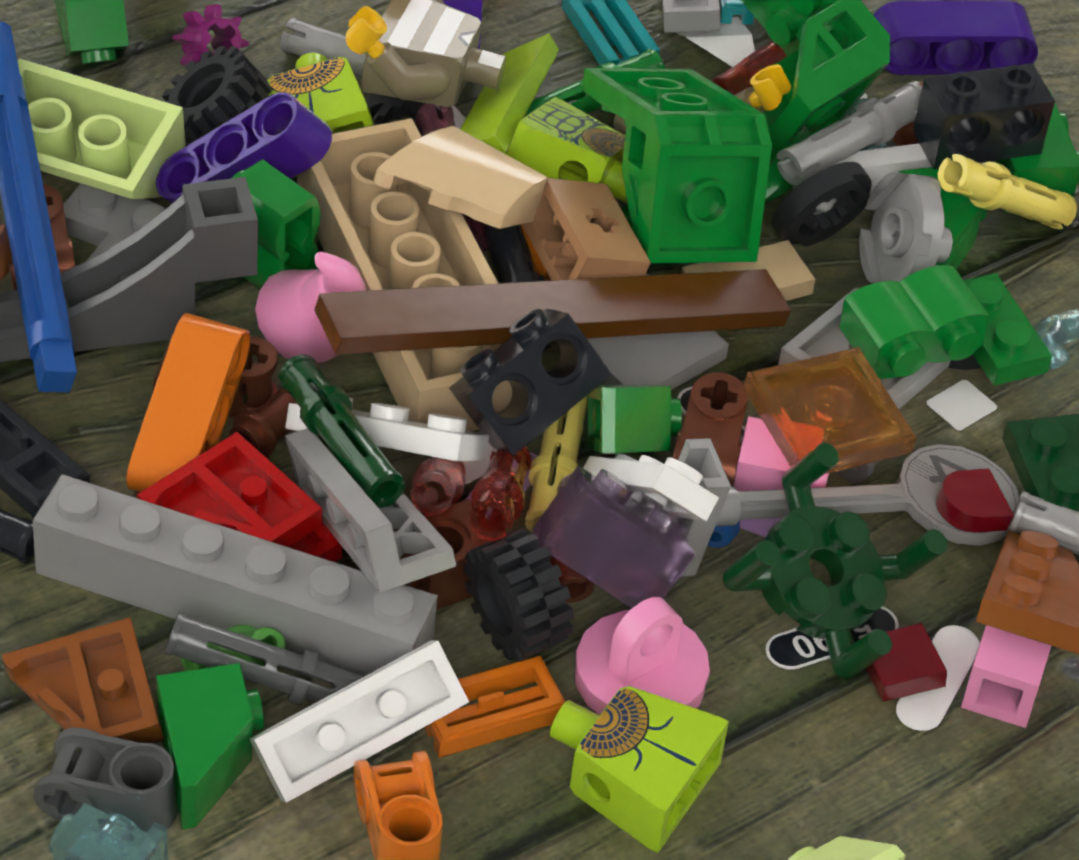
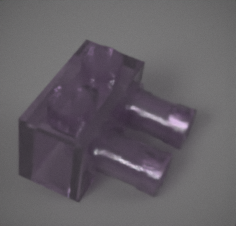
[532,465,696,608]

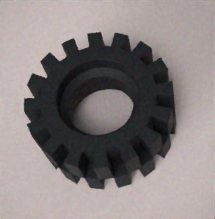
[162,46,272,146]
[463,529,574,662]

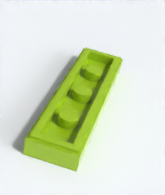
[460,33,559,154]

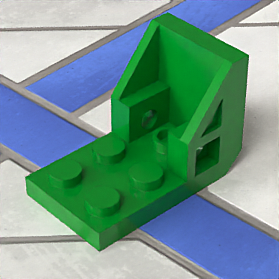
[740,0,890,150]
[582,68,772,263]

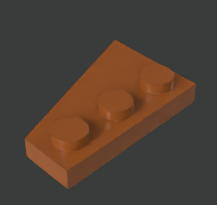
[975,530,1079,654]

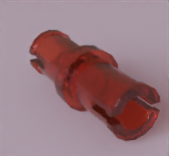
[411,457,466,516]

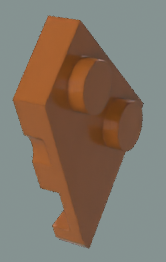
[2,617,164,743]

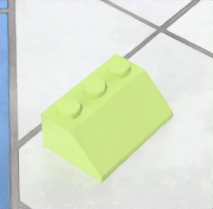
[17,58,186,199]

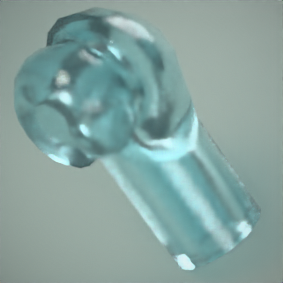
[1033,307,1079,371]

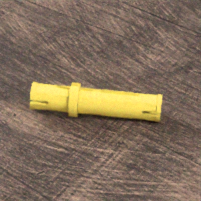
[938,154,1077,230]
[525,396,587,536]

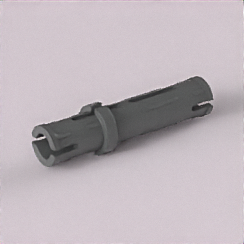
[164,612,364,706]

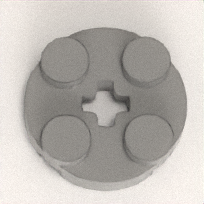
[859,173,953,284]

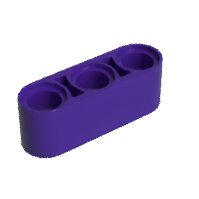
[873,0,1038,75]
[156,92,332,204]

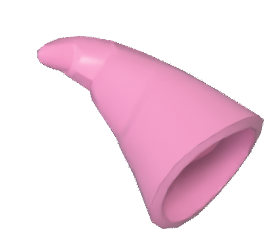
[255,252,366,363]

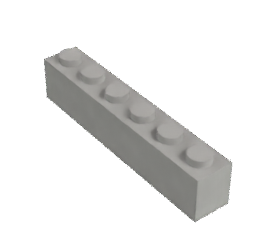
[32,474,437,676]

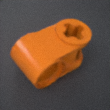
[353,751,442,860]

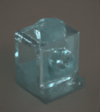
[49,803,168,860]

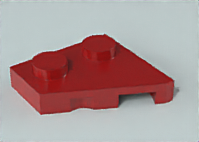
[137,432,322,547]

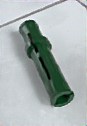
[278,354,405,508]

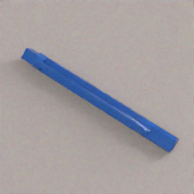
[0,21,77,393]

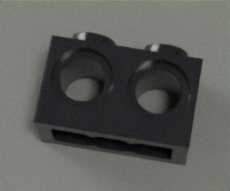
[913,63,1055,170]
[449,308,612,456]

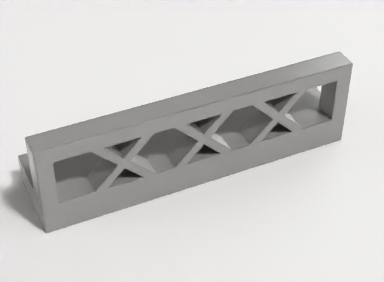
[285,429,456,593]

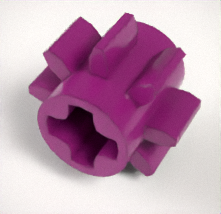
[173,4,249,65]

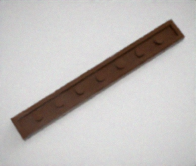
[314,269,791,355]

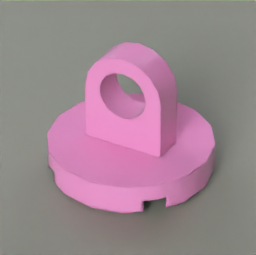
[575,597,710,715]

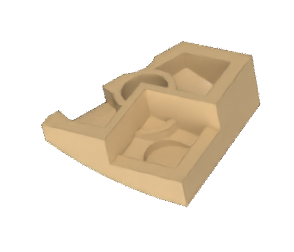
[373,126,548,229]

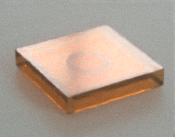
[743,347,917,474]

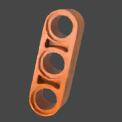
[126,313,251,493]

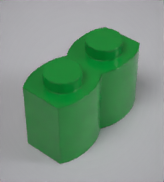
[231,159,321,290]
[839,265,989,379]

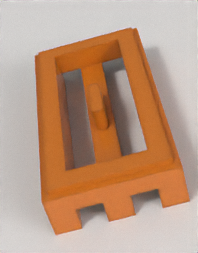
[424,655,565,758]

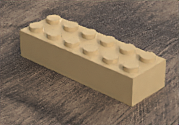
[297,118,512,431]

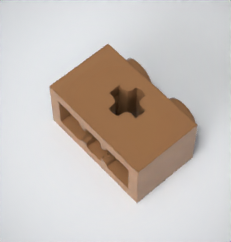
[522,178,651,281]

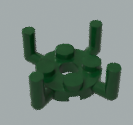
[722,443,947,679]

